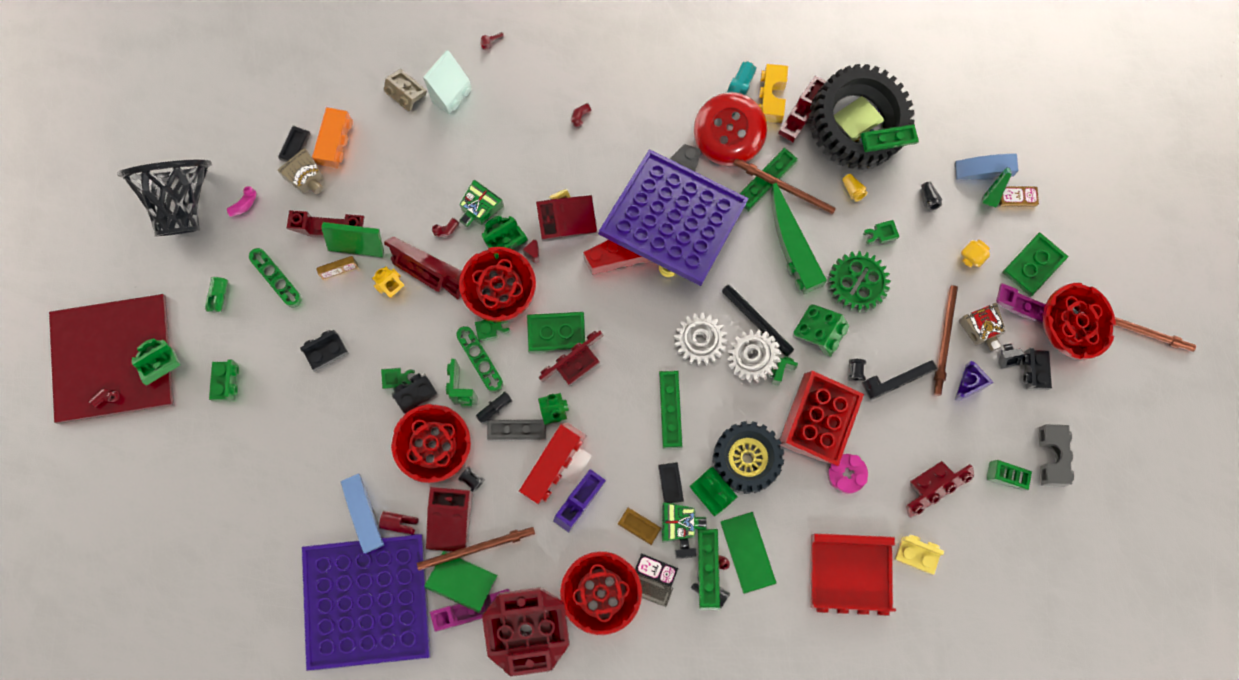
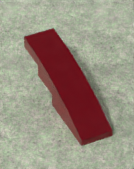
[778,75,826,143]

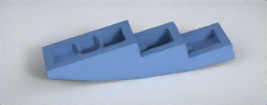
[341,474,384,554]

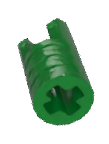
[205,277,228,312]

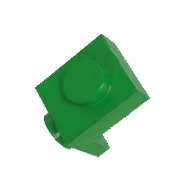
[770,357,798,386]

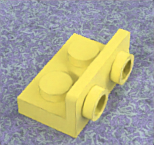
[894,534,944,575]

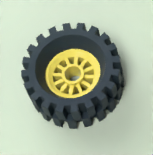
[712,421,784,494]

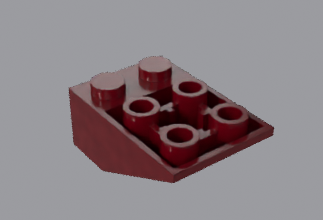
[536,195,597,240]
[426,487,473,552]

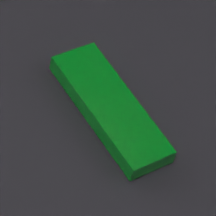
[860,124,919,152]

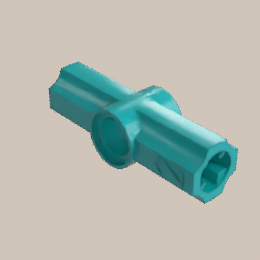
[727,61,757,115]

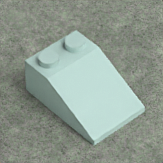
[423,50,471,114]

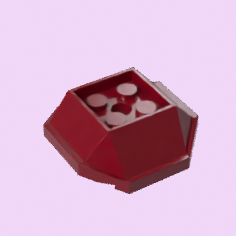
[482,587,570,677]

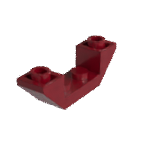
[286,210,365,238]

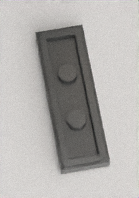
[487,420,546,440]

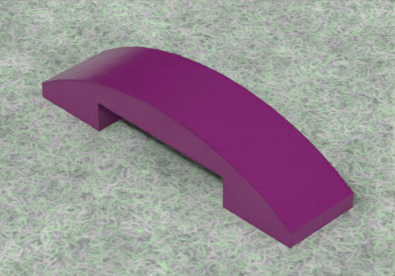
[996,283,1065,324]
[430,589,510,632]

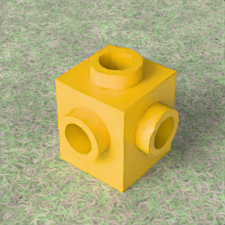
[371,266,404,298]

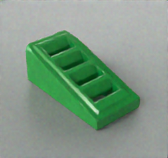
[982,167,1012,208]
[987,460,1032,491]

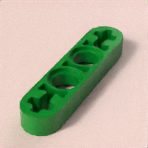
[249,248,302,308]
[456,326,503,393]

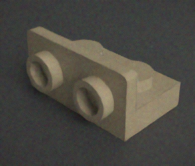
[384,69,427,111]

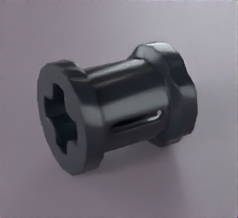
[848,359,866,381]
[458,466,485,492]

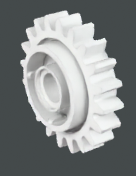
[674,313,727,366]
[727,329,782,382]

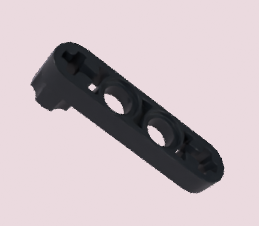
[862,360,937,400]

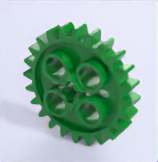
[828,251,891,312]

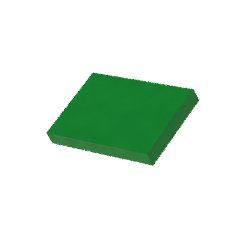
[321,222,384,257]
[1002,232,1069,297]
[527,312,585,353]
[424,551,497,613]

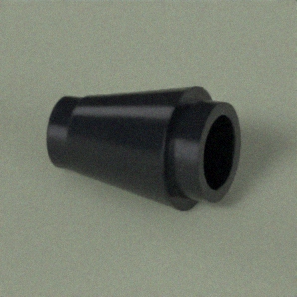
[921,181,942,210]

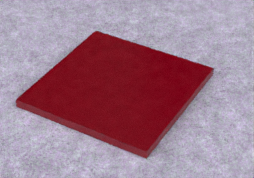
[49,294,173,424]

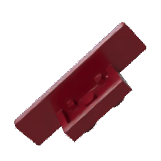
[538,331,604,386]
[906,461,974,518]

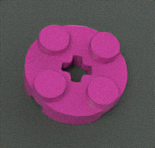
[827,454,868,494]

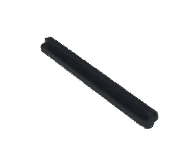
[722,284,794,357]

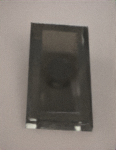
[638,574,673,607]

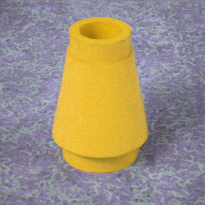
[842,174,868,202]

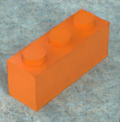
[312,107,353,169]

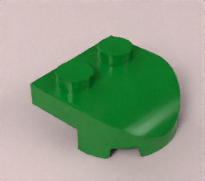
[482,216,528,260]
[132,339,180,386]

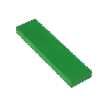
[739,147,798,212]
[659,371,682,449]
[698,529,720,610]

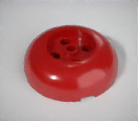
[694,92,767,167]
[459,247,536,322]
[1043,283,1116,360]
[391,404,471,483]
[560,552,642,635]

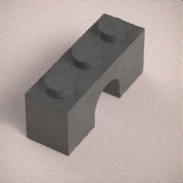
[1039,424,1074,487]

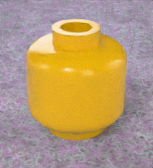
[961,239,990,268]

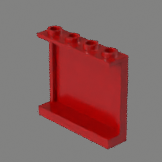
[811,533,896,616]

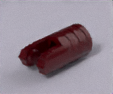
[379,511,419,535]

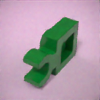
[863,220,900,244]
[475,320,510,342]
[381,368,415,389]

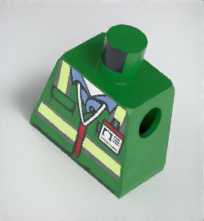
[459,179,504,227]
[662,503,707,543]

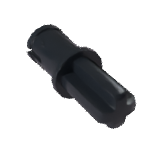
[476,391,512,424]

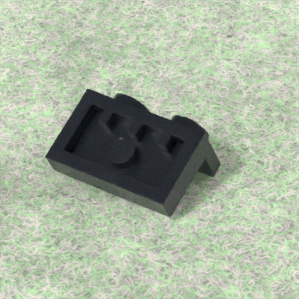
[300,330,348,372]
[1022,348,1052,390]
[391,373,437,414]

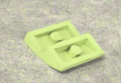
[834,96,884,141]

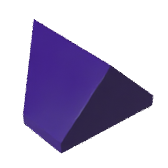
[955,361,994,401]

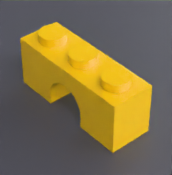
[759,64,788,124]

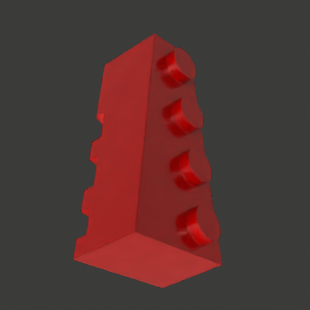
[583,240,652,275]
[519,423,587,504]

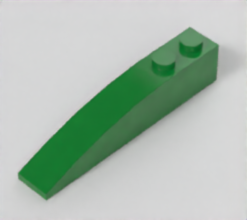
[771,183,827,295]

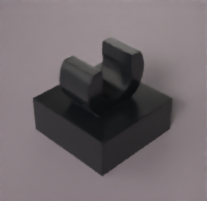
[998,343,1024,369]
[675,539,696,559]

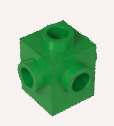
[538,393,569,425]

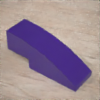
[553,469,606,533]

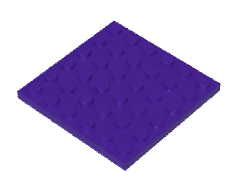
[598,149,749,286]
[302,534,431,671]

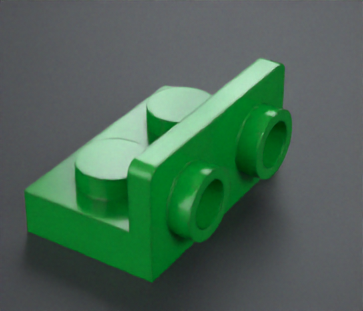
[209,359,239,401]
[690,467,738,516]

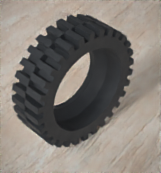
[809,64,915,170]

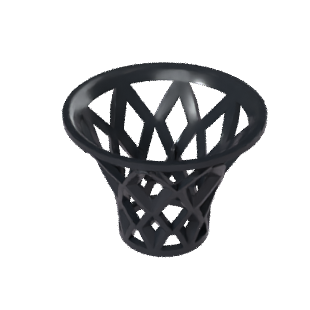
[117,160,212,237]

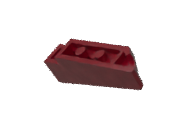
[384,237,462,299]

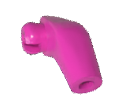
[227,186,257,217]

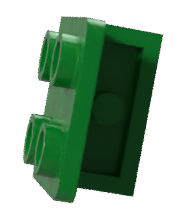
[793,304,850,357]
[446,359,478,408]

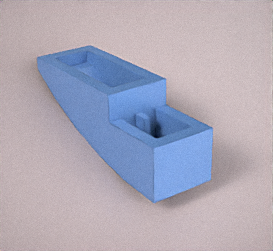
[955,154,1018,180]

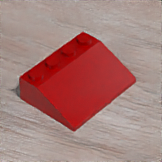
[780,370,864,466]

